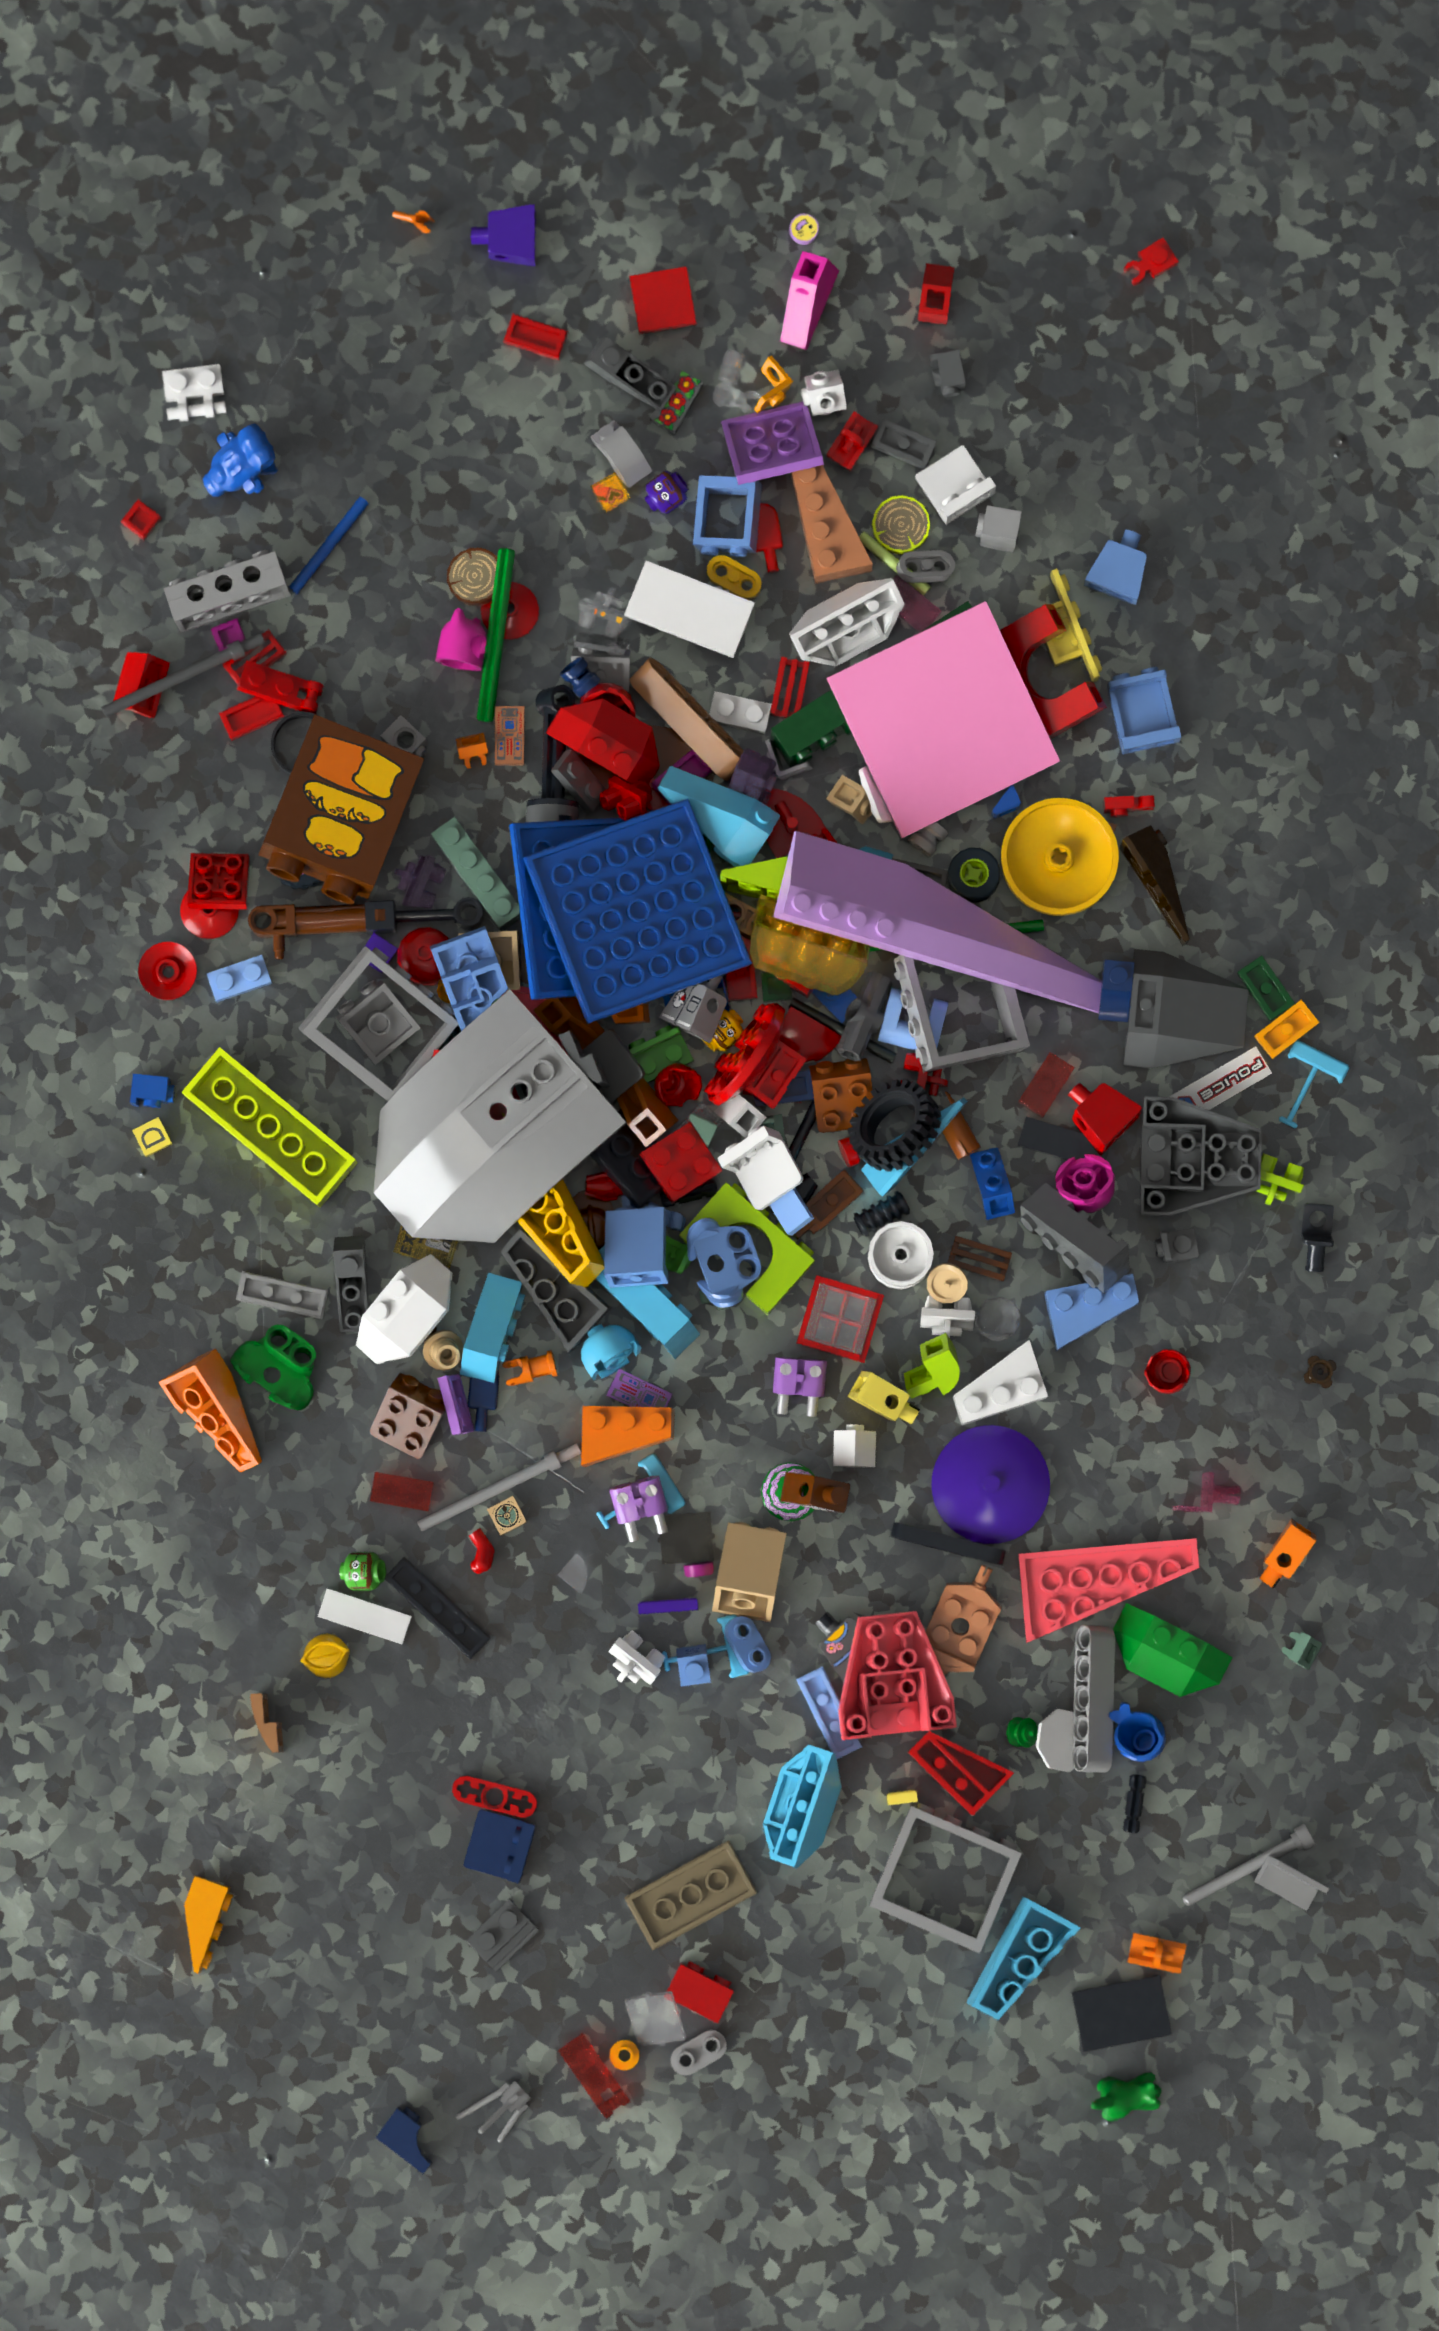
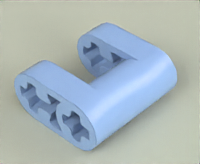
[878,987,949,1051]

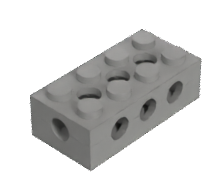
[163,550,291,633]

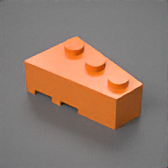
[581,1406,675,1467]

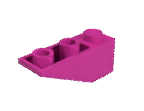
[780,251,840,350]

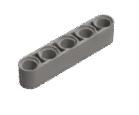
[1072,1625,1115,1773]

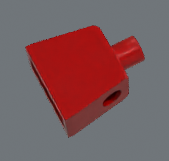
[1068,1083,1143,1156]

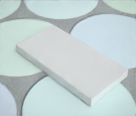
[624,561,755,658]

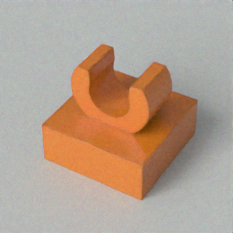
[456,733,488,769]

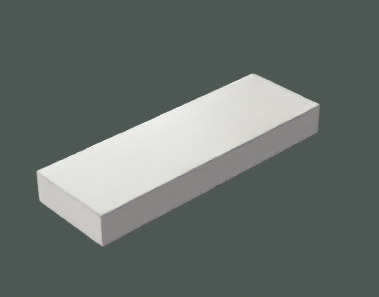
[318,1589,412,1645]

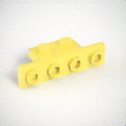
[1045,568,1102,682]

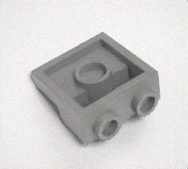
[335,980,420,1065]

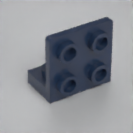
[463,1809,537,1884]

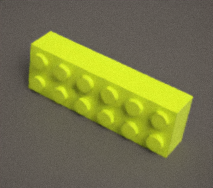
[182,1047,358,1208]

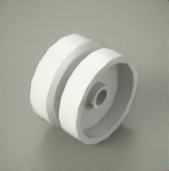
[868,1221,934,1290]

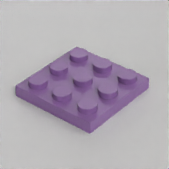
[721,401,824,485]

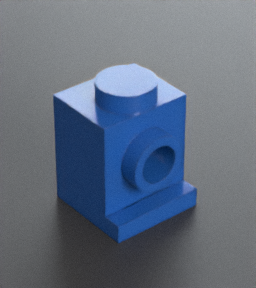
[130,1074,175,1108]

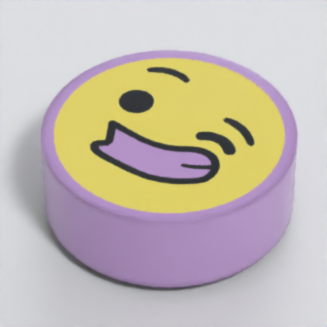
[790,214,819,245]

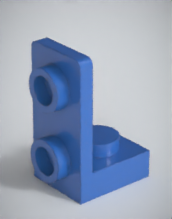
[970,1147,1015,1220]

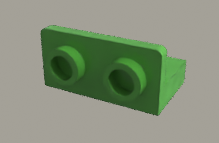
[628,1025,694,1083]

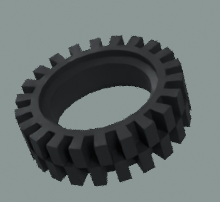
[848,1079,941,1172]

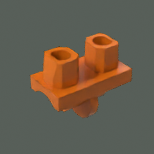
[1127,1933,1187,1974]

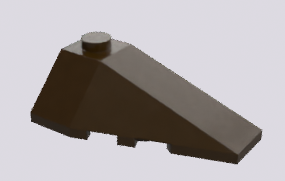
[1119,825,1190,946]

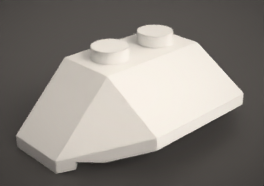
[789,578,905,666]
[356,1254,453,1364]

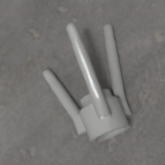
[456,2081,531,2143]

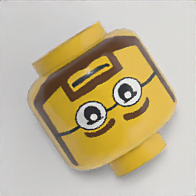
[702,1009,743,1051]

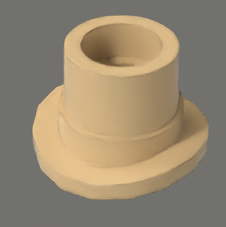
[927,1263,968,1303]
[422,1330,464,1371]

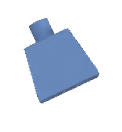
[1084,530,1147,605]

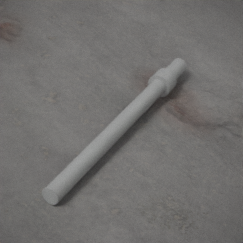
[417,1443,581,1532]

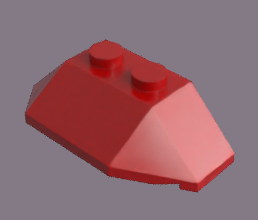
[546,698,660,784]

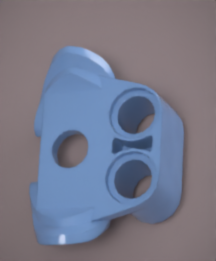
[687,1218,761,1308]

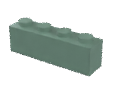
[431,816,521,931]

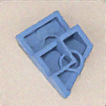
[430,926,508,1031]

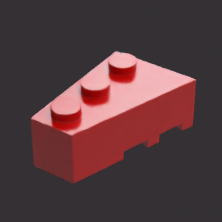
[907,1731,1014,1816]

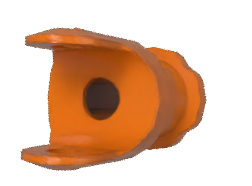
[502,1350,558,1386]

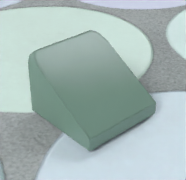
[689,1113,718,1148]

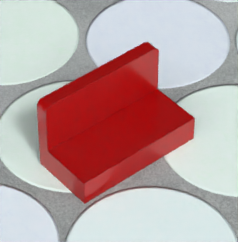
[113,652,170,718]

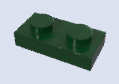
[1237,956,1295,1021]

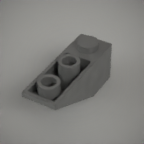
[583,336,677,411]
[333,1236,369,1333]

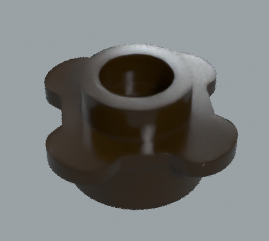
[1304,1355,1337,1389]

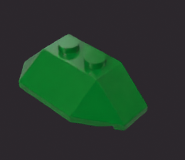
[1113,1603,1233,1697]

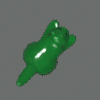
[1091,2072,1162,2121]

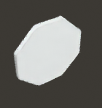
[1036,1709,1074,1772]

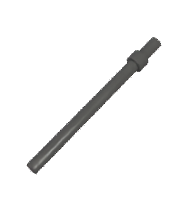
[101,633,265,718]

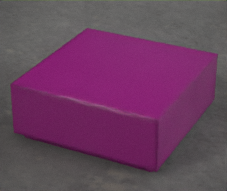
[210,618,246,652]

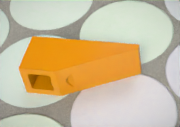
[184,1875,233,1974]

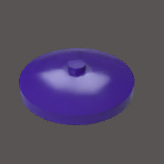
[931,1425,1050,1544]

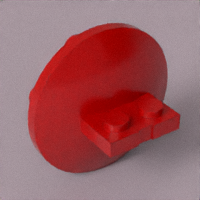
[704,1003,807,1108]

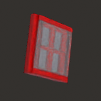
[796,1275,884,1363]

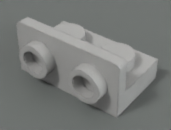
[571,644,631,692]

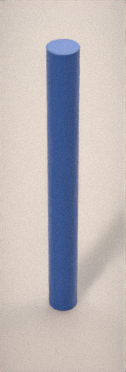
[288,496,369,594]

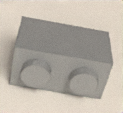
[975,505,1022,553]

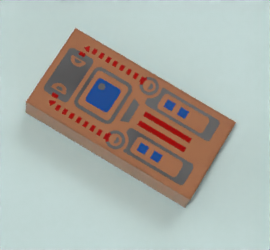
[495,706,525,766]

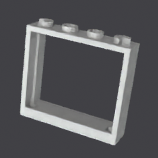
[298,946,458,1101]
[894,955,1030,1073]
[869,1803,1022,1953]

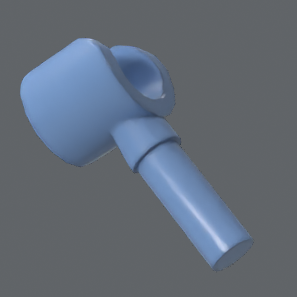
[648,1201,686,1231]

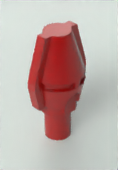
[585,1172,623,1201]

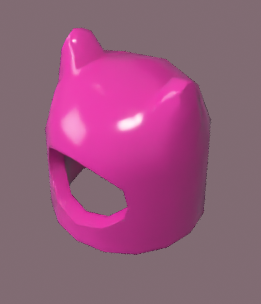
[435,608,487,671]

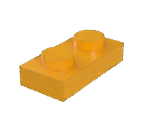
[1254,1000,1320,1060]

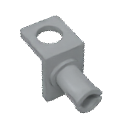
[744,739,814,780]

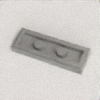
[236,1271,329,1319]

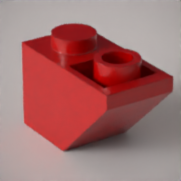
[918,263,955,325]

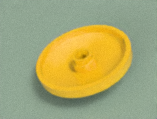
[1001,798,1119,916]

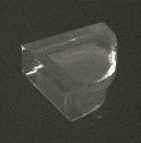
[558,1552,588,1594]

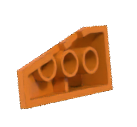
[159,1348,262,1472]

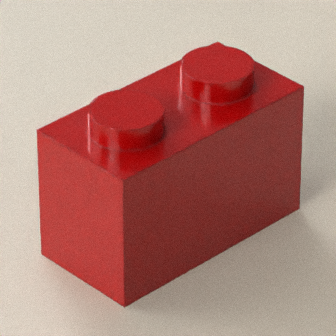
[665,1961,734,2024]

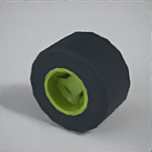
[947,848,1000,903]

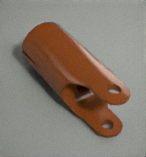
[942,1091,981,1160]

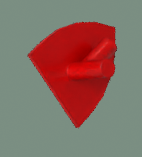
[763,788,825,858]

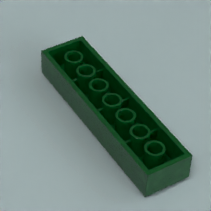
[771,601,972,768]

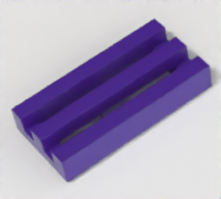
[638,1598,698,1615]

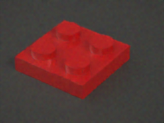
[640,1122,722,1204]

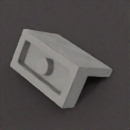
[1254,1856,1329,1911]

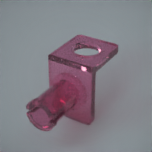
[1172,1472,1241,1513]

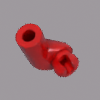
[469,1528,495,1574]

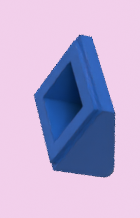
[991,785,1021,819]

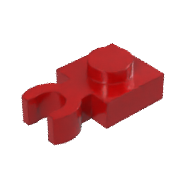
[1124,237,1179,285]
[1103,795,1155,818]

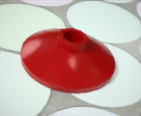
[481,582,539,640]
[180,891,239,939]
[138,942,197,1000]

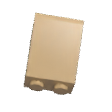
[712,1522,786,1622]

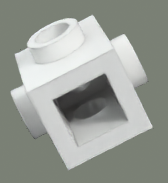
[801,370,847,416]

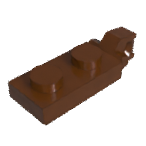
[793,1169,864,1240]

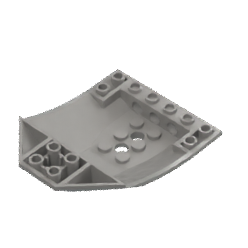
[374,989,626,1243]

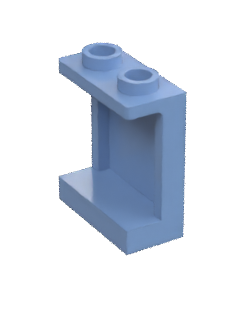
[1107,667,1181,755]
[604,1205,669,1288]

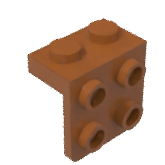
[809,1058,873,1133]

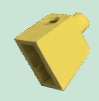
[847,1371,920,1424]

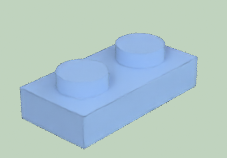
[206,955,272,1002]

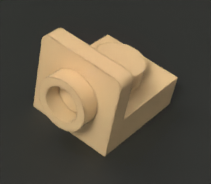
[826,775,872,824]

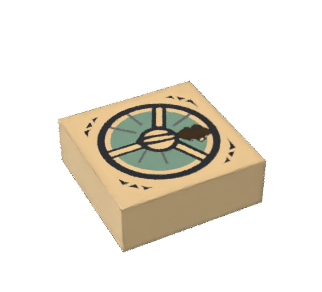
[487,1496,527,1536]

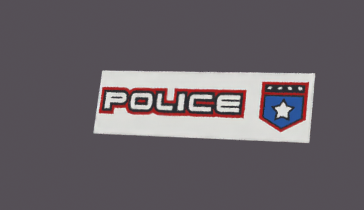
[1169,1046,1272,1110]

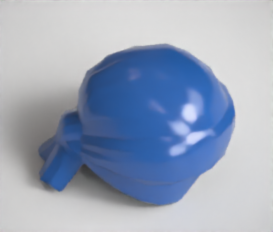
[1109,1702,1166,1762]

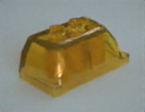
[750,895,870,996]

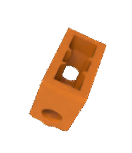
[1259,1518,1316,1588]

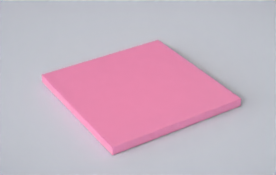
[826,601,1060,838]

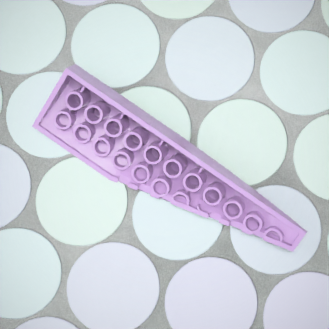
[773,831,1102,1014]

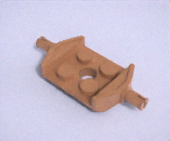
[925,1565,1002,1676]

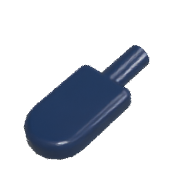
[468,1370,500,1432]

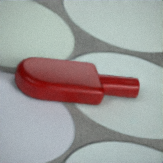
[756,503,783,573]

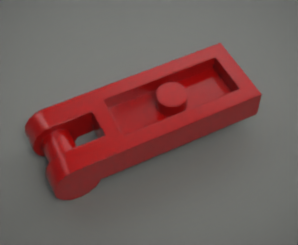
[237,660,324,714]

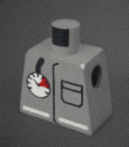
[659,976,727,1043]

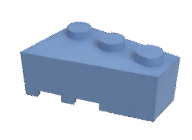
[1044,1274,1139,1351]

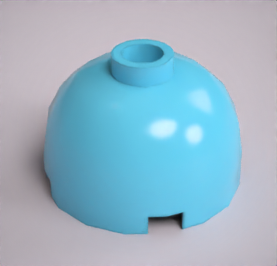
[581,1324,642,1380]

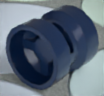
[560,656,601,697]

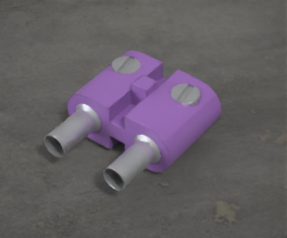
[773,1357,827,1417]
[609,1475,668,1542]

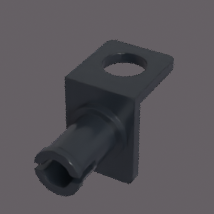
[1301,1203,1334,1272]

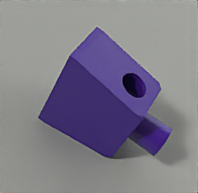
[471,204,536,266]

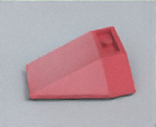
[838,1611,957,1740]

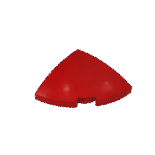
[779,1007,841,1063]

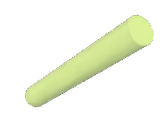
[859,531,931,596]

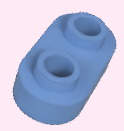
[724,1616,771,1673]

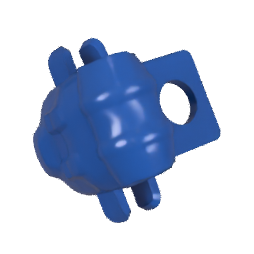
[203,423,278,497]

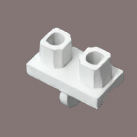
[920,1295,975,1338]
[609,1631,665,1685]

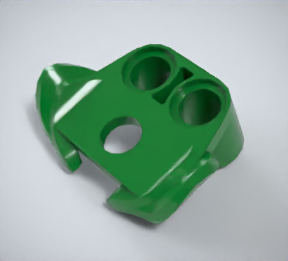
[230,1324,316,1410]

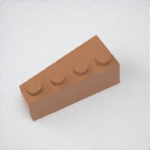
[791,465,873,584]

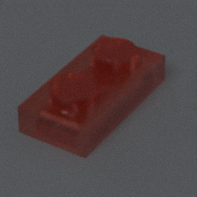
[370,1472,434,1512]

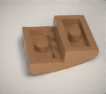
[250,1693,284,1753]

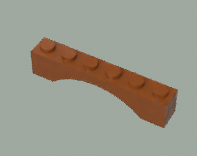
[533,997,679,1147]

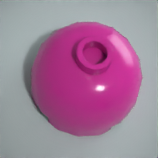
[1055,1154,1115,1214]

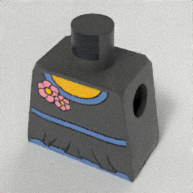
[815,1612,857,1683]

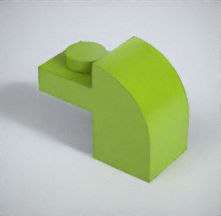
[903,1333,960,1399]

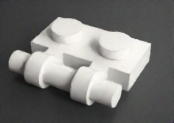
[162,364,226,421]

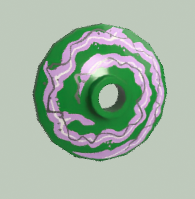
[761,1462,815,1522]

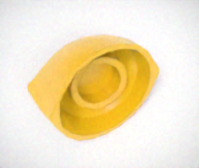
[300,1633,350,1678]

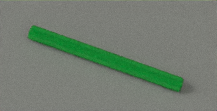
[477,548,515,722]

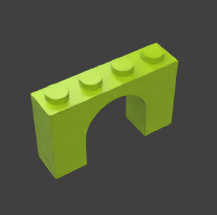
[679,1182,815,1315]

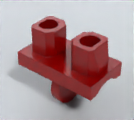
[826,411,879,472]
[599,776,652,821]
[901,1053,949,1097]

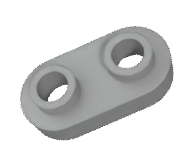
[896,550,955,583]
[671,2030,727,2076]

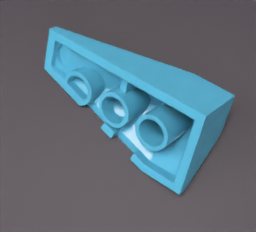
[861,1097,968,1197]

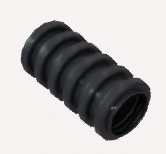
[853,1191,910,1237]

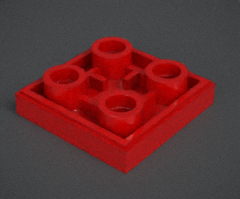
[629,266,696,334]
[187,853,250,909]

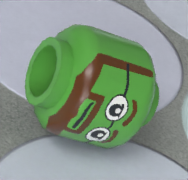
[339,1552,386,1591]

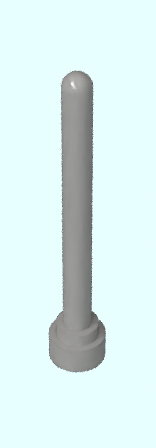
[1183,1824,1316,1906]

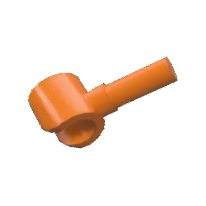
[393,210,435,234]

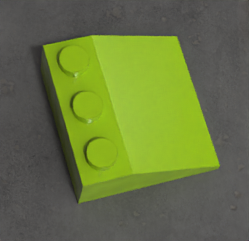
[720,856,788,904]

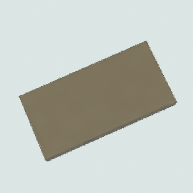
[624,1840,757,1951]

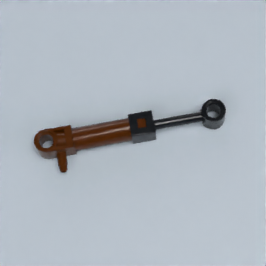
[248,897,485,960]

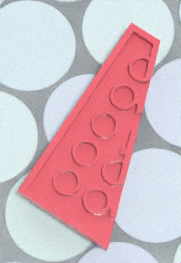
[1018,1538,1199,1643]

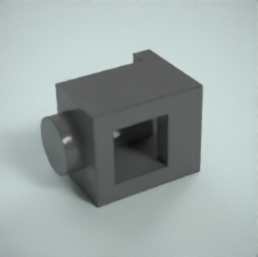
[930,350,966,398]

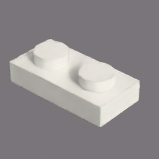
[709,691,772,734]

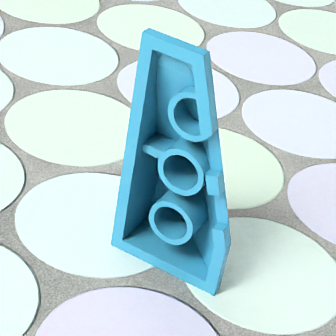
[657,766,780,867]

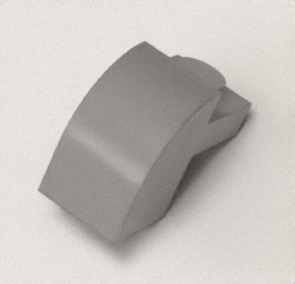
[590,420,653,488]

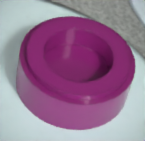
[683,1561,714,1577]

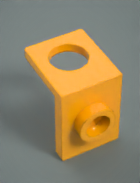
[754,356,793,413]

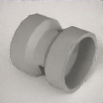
[908,822,948,857]

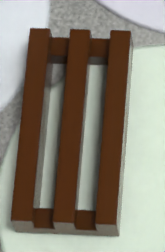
[947,1236,1012,1282]

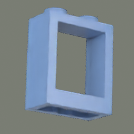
[693,475,762,557]

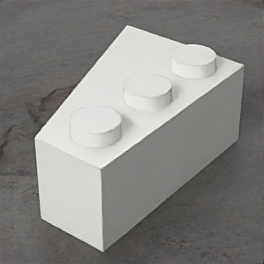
[953,1340,1048,1425]

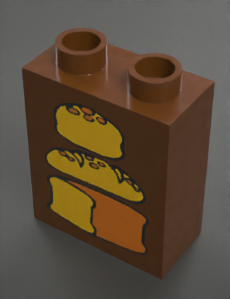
[258,714,424,904]

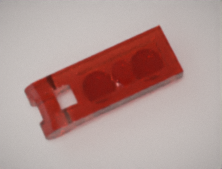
[558,2032,631,2119]

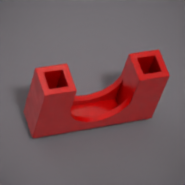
[1000,604,1107,740]

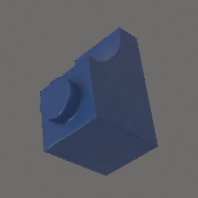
[1098,960,1135,1023]
[375,2106,432,2174]

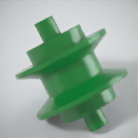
[1006,1717,1038,1748]

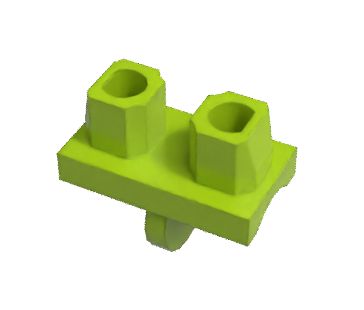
[1256,1153,1304,1205]

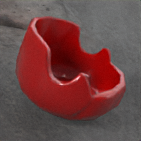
[654,1063,703,1107]
[1144,1349,1191,1394]

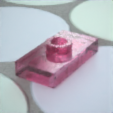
[893,575,941,632]

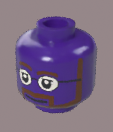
[644,470,689,514]

